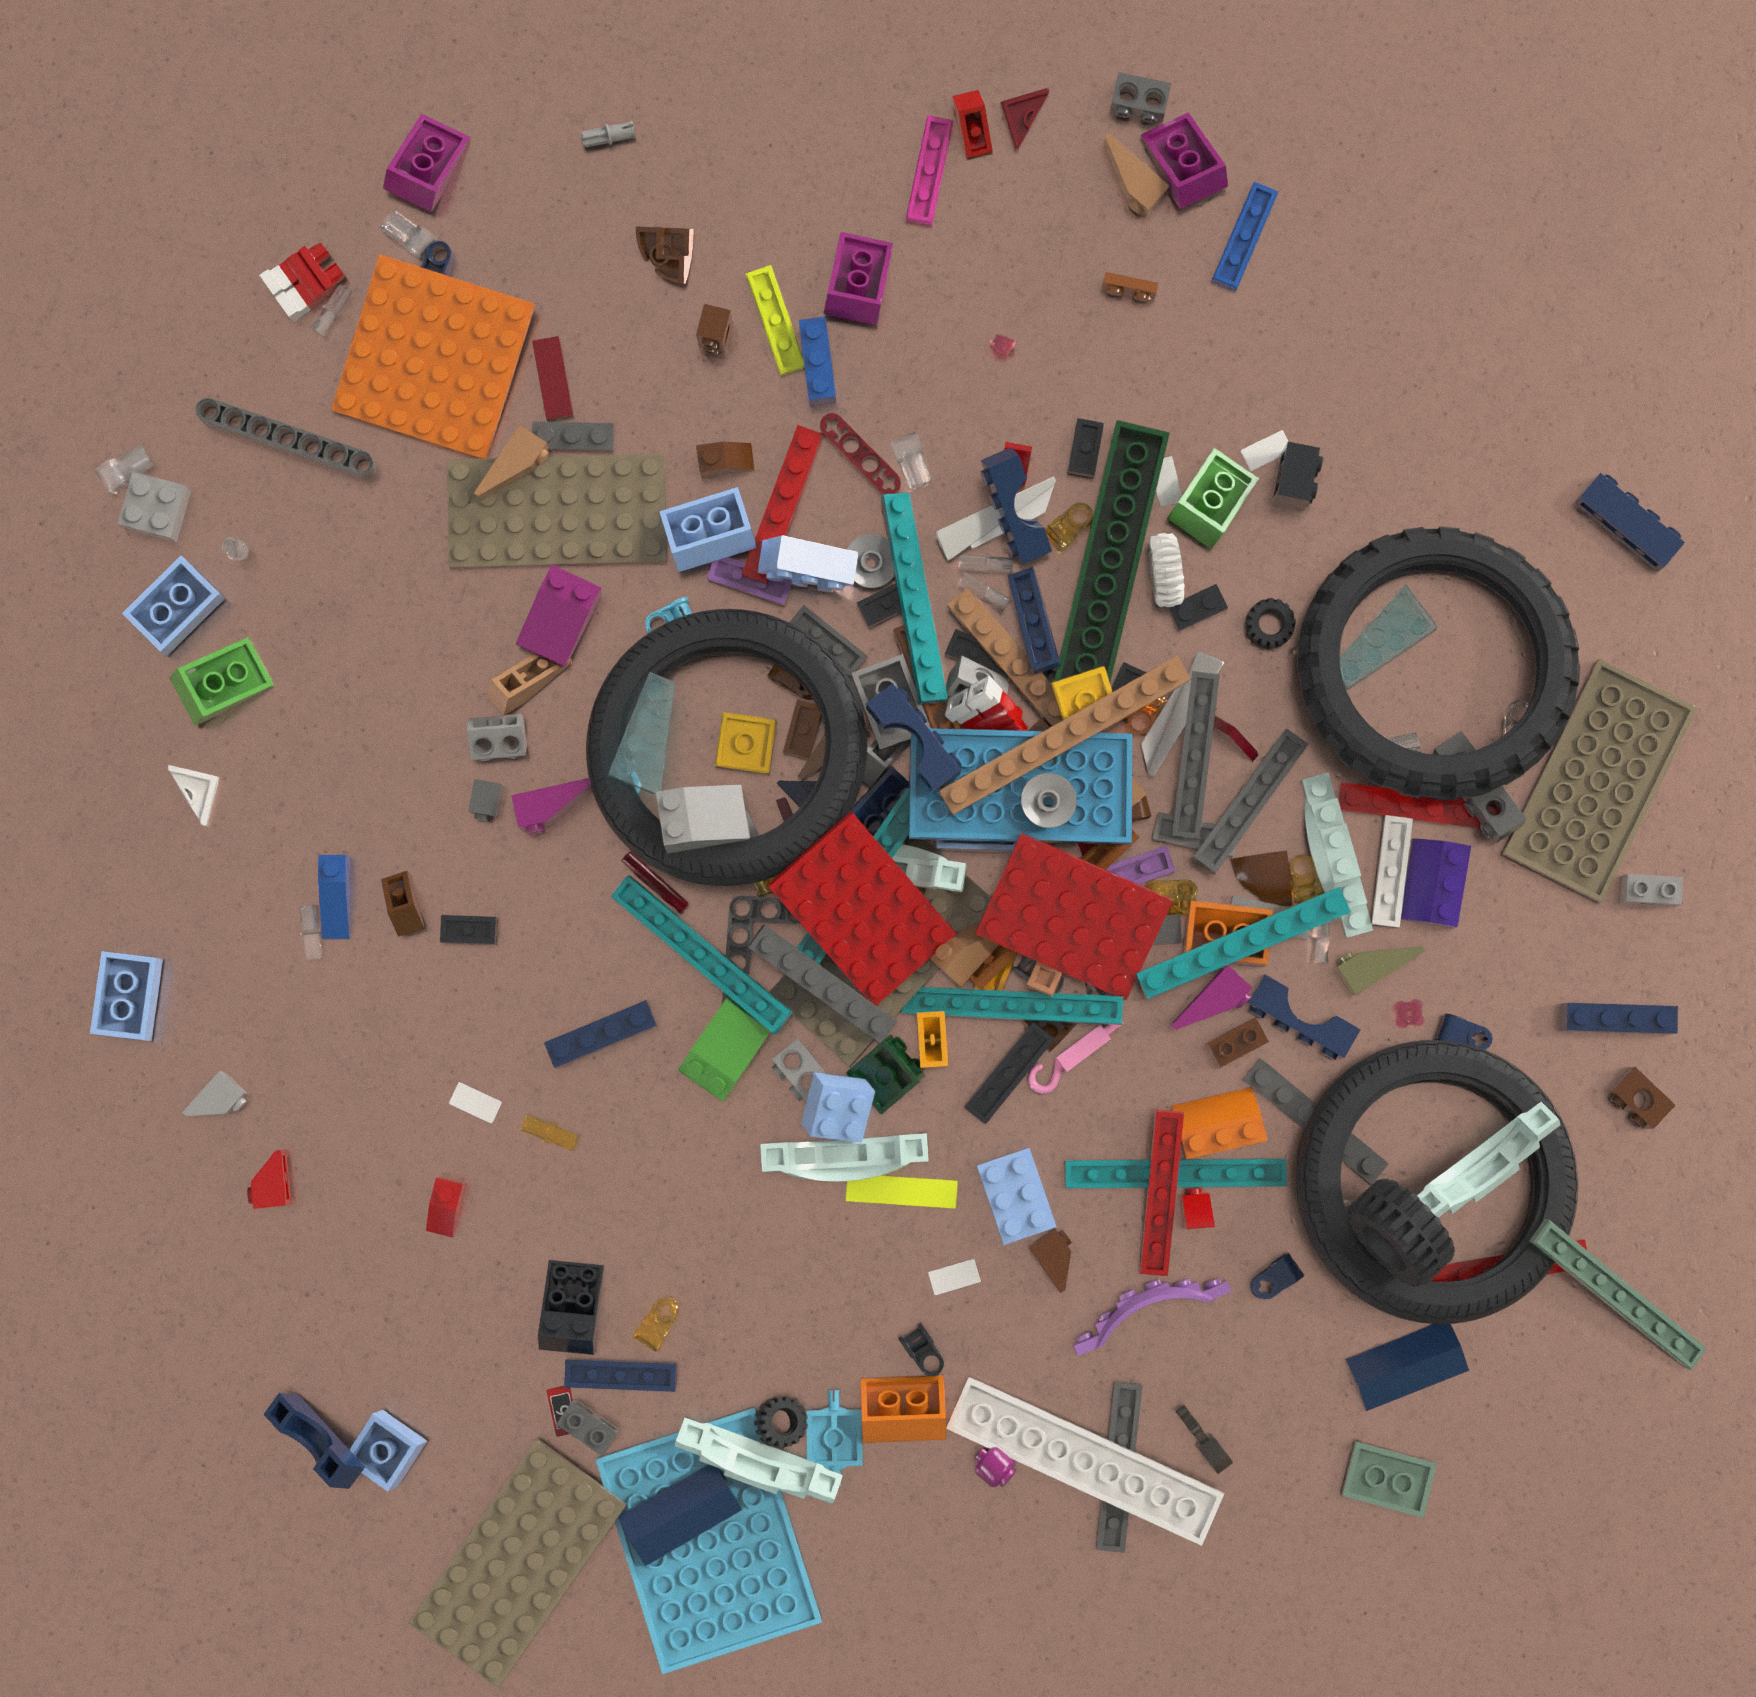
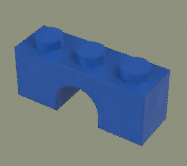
[799,317,836,406]

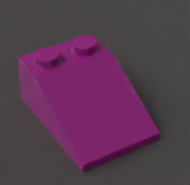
[1141,112,1228,209]
[383,114,470,212]
[823,232,893,325]
[516,565,601,668]
[511,778,593,835]
[1167,965,1253,1031]

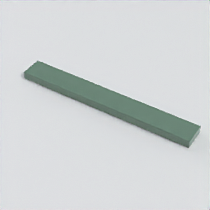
[1529,1219,1707,1370]

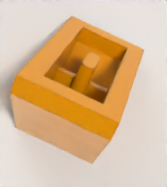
[917,1011,948,1068]

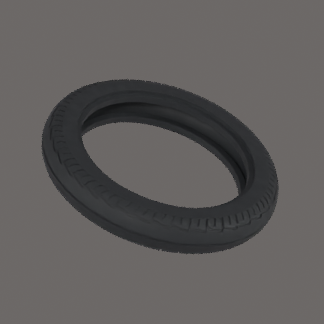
[586,609,867,886]
[1297,1040,1578,1324]

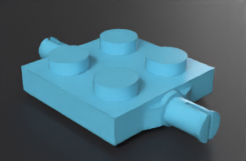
[806,1390,863,1486]

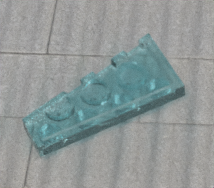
[1340,584,1438,690]
[607,672,675,795]

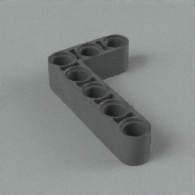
[722,895,801,1006]

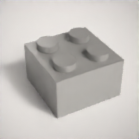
[118,472,191,543]

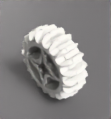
[1148,533,1185,607]

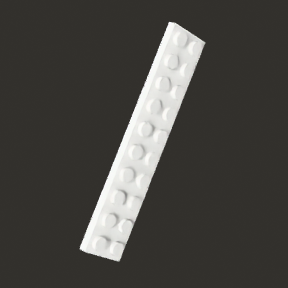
[946,1377,1224,1546]

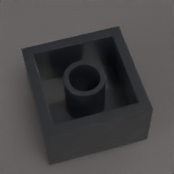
[1272,441,1323,511]

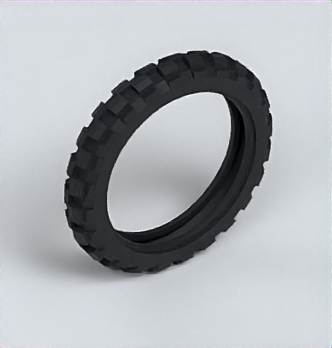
[1297,526,1581,800]

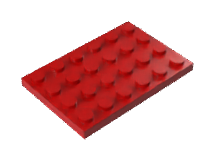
[767,811,957,1006]
[975,832,1173,1001]

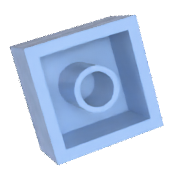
[801,1073,875,1143]
[350,1410,427,1492]

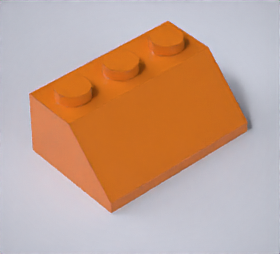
[1183,901,1273,967]
[1171,1087,1268,1160]
[861,1375,946,1443]

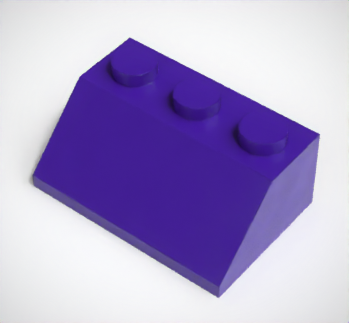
[1401,838,1471,929]

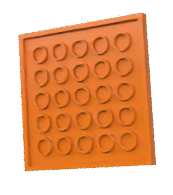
[331,254,536,459]

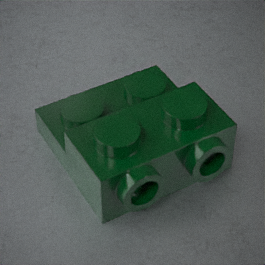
[846,1035,926,1115]

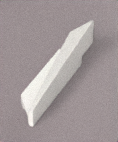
[936,477,1056,561]
[1141,651,1224,779]

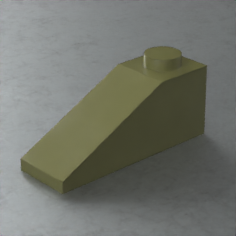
[1335,946,1425,996]

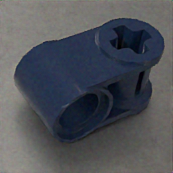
[420,241,455,276]
[1436,1013,1493,1050]
[1250,1252,1305,1299]

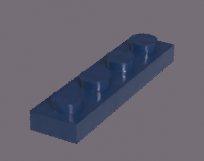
[1007,567,1061,675]
[564,1359,677,1392]

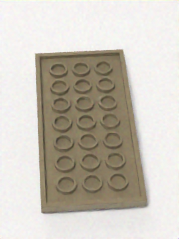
[447,454,667,569]
[1502,659,1698,903]
[769,839,991,1067]
[408,1439,627,1688]

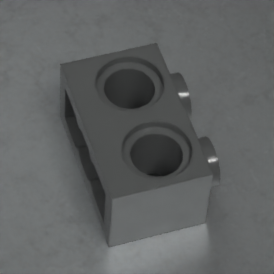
[1110,72,1171,123]
[556,1399,620,1456]

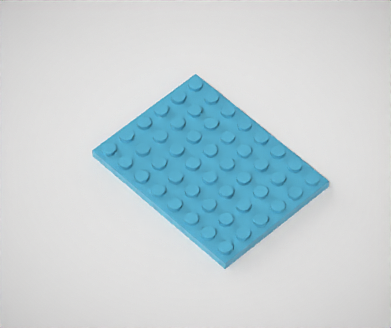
[595,1407,822,1674]

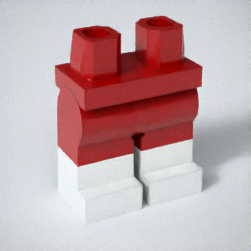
[259,243,346,322]
[945,676,1028,731]

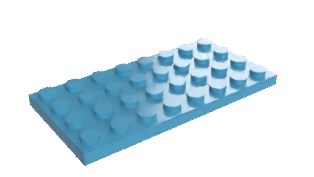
[909,728,1132,844]

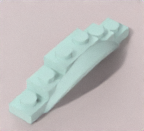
[1301,772,1373,938]
[892,844,967,892]
[1417,1102,1560,1218]
[760,1133,929,1182]
[674,1418,843,1504]

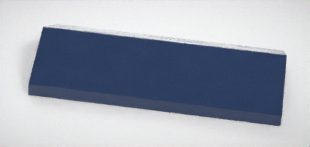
[851,766,909,836]
[1345,1324,1469,1411]
[618,1465,743,1566]

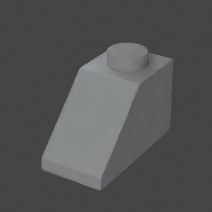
[863,740,911,787]
[182,1071,249,1116]

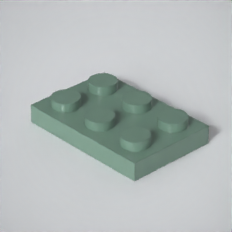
[1341,1441,1437,1518]

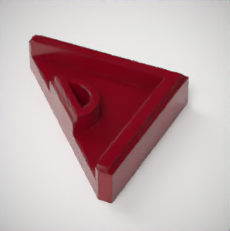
[1000,88,1049,151]
[1213,716,1259,762]

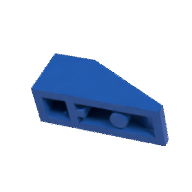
[318,855,351,939]

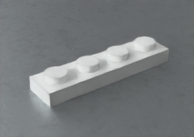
[1371,815,1413,928]

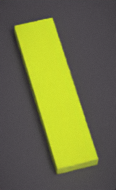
[745,265,805,376]
[846,1176,958,1209]

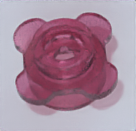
[1395,999,1424,1028]

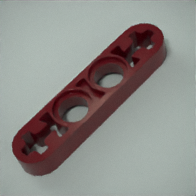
[820,413,901,495]

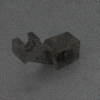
[1175,1405,1233,1474]

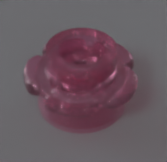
[990,334,1016,355]

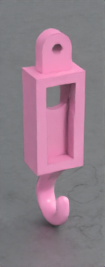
[1028,1022,1124,1094]

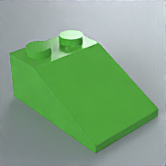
[1167,448,1259,549]
[169,637,274,726]
[678,997,770,1102]

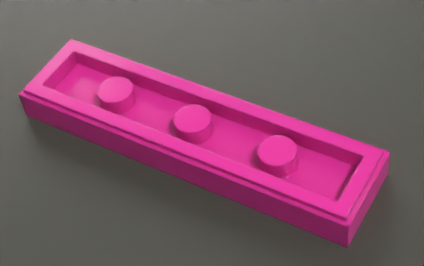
[905,115,954,226]

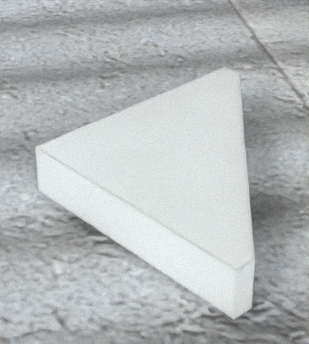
[168,765,219,826]

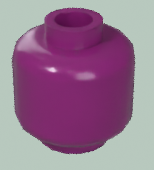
[974,1447,1016,1487]

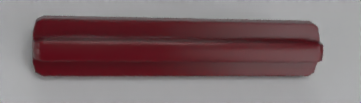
[621,851,689,914]

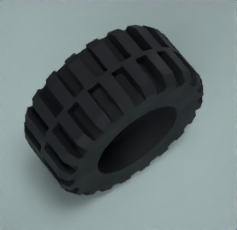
[1347,1178,1455,1287]

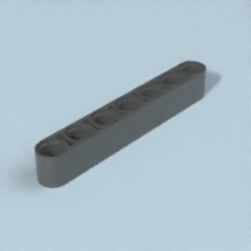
[195,398,377,480]

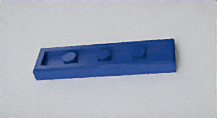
[1211,181,1279,291]

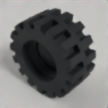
[1245,598,1296,649]
[754,1397,808,1448]

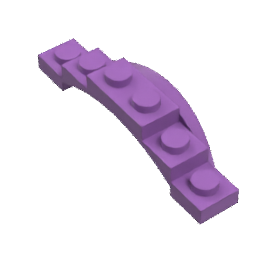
[1072,1278,1232,1356]

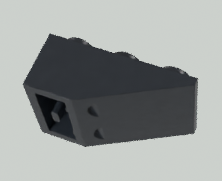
[538,1260,604,1355]

